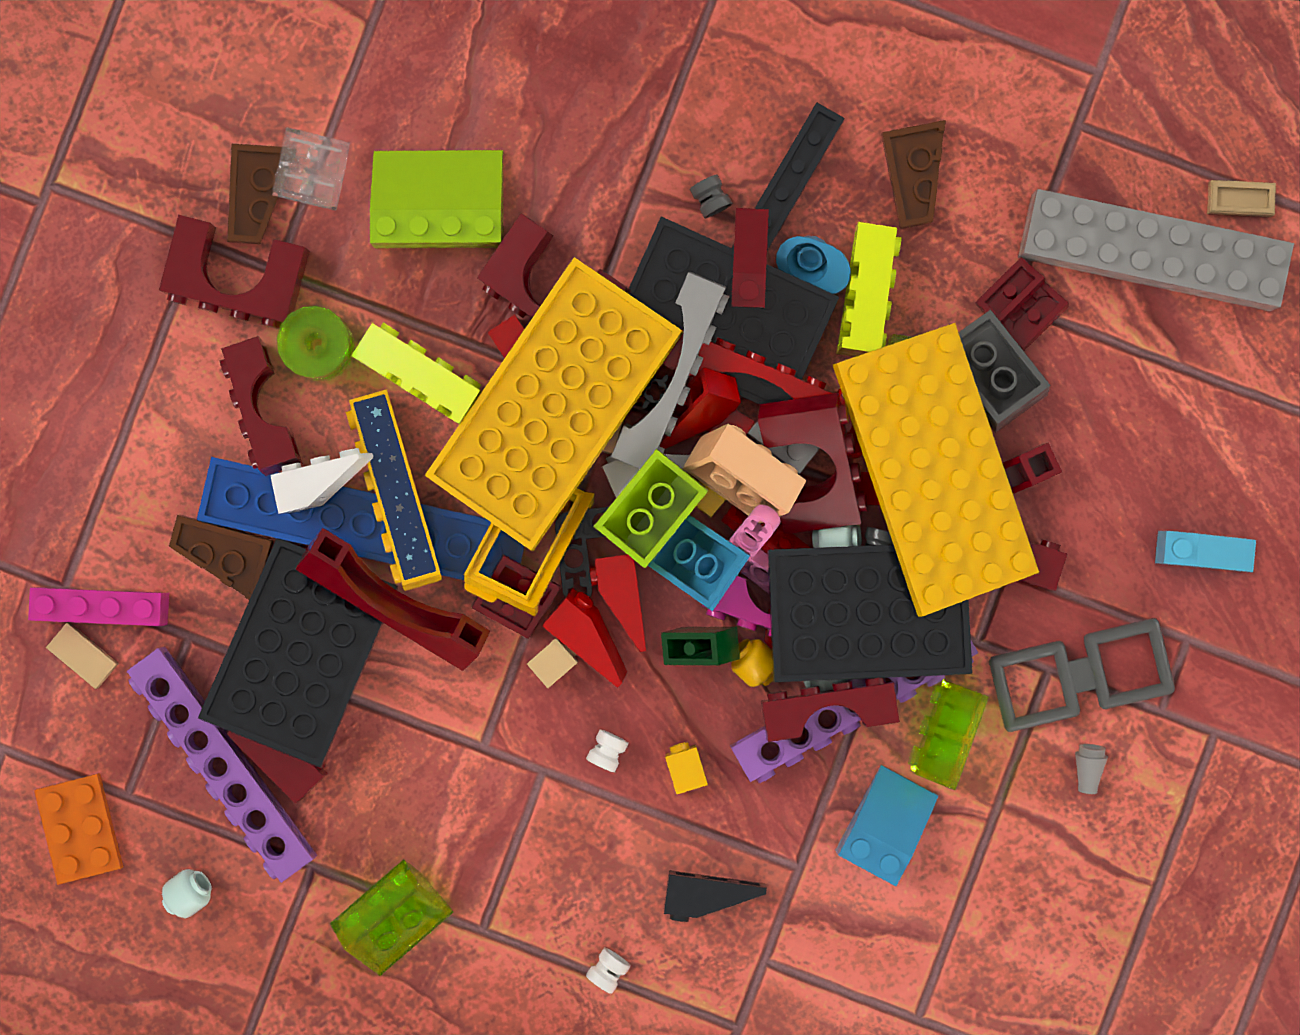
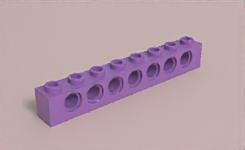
[730,641,978,783]
[127,647,317,883]

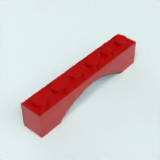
[663,328,853,434]

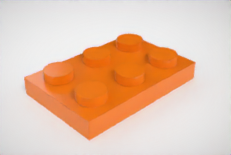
[34,773,123,885]

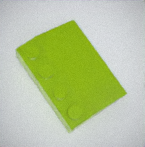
[370,150,503,248]

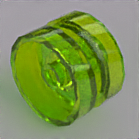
[277,306,355,381]

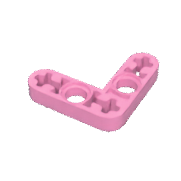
[728,505,780,593]

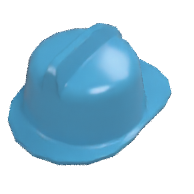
[776,236,851,294]

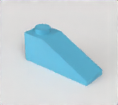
[1155,531,1256,572]

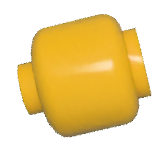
[731,639,773,687]

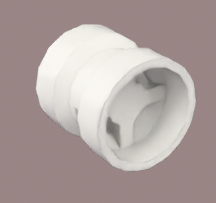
[586,729,629,773]
[586,947,631,994]

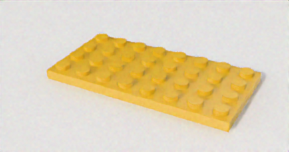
[425,257,684,551]
[833,323,1039,617]

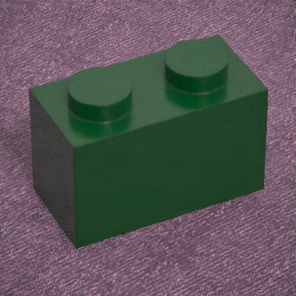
[661,627,740,666]

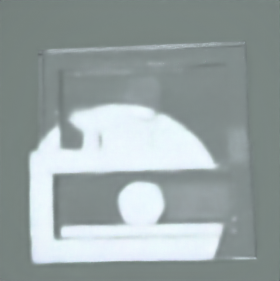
[272,127,350,211]

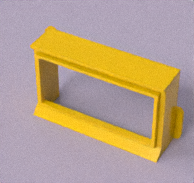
[464,488,594,616]

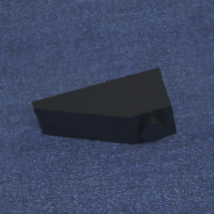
[664,870,767,922]

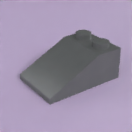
[959,310,1051,433]

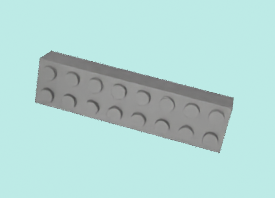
[1018,189,1294,311]

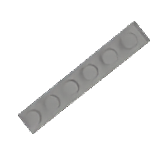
[611,272,730,469]

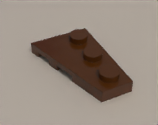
[881,120,946,229]
[227,143,297,244]
[169,515,273,600]

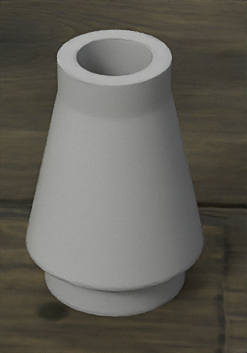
[1075,744,1108,794]

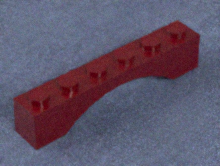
[296,528,490,671]

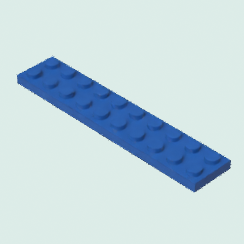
[197,457,525,581]

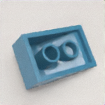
[648,515,750,611]
[835,765,938,886]

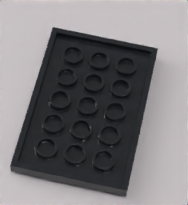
[629,217,839,404]
[198,538,398,768]
[767,545,972,682]

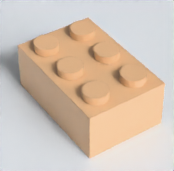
[683,424,806,524]

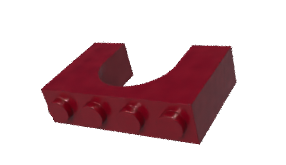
[477,213,632,318]
[159,214,310,329]
[758,393,867,534]

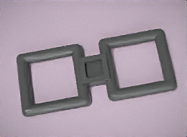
[989,618,1175,732]

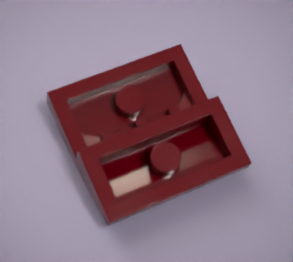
[975,257,1069,351]
[472,554,561,639]

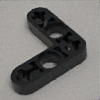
[555,507,609,598]

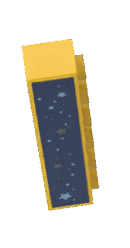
[346,389,442,591]

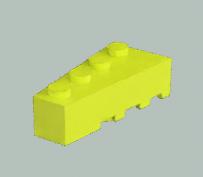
[836,222,901,357]
[351,322,481,424]

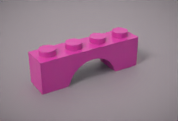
[701,576,771,637]
[28,587,169,626]

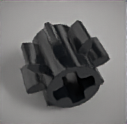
[640,374,669,409]

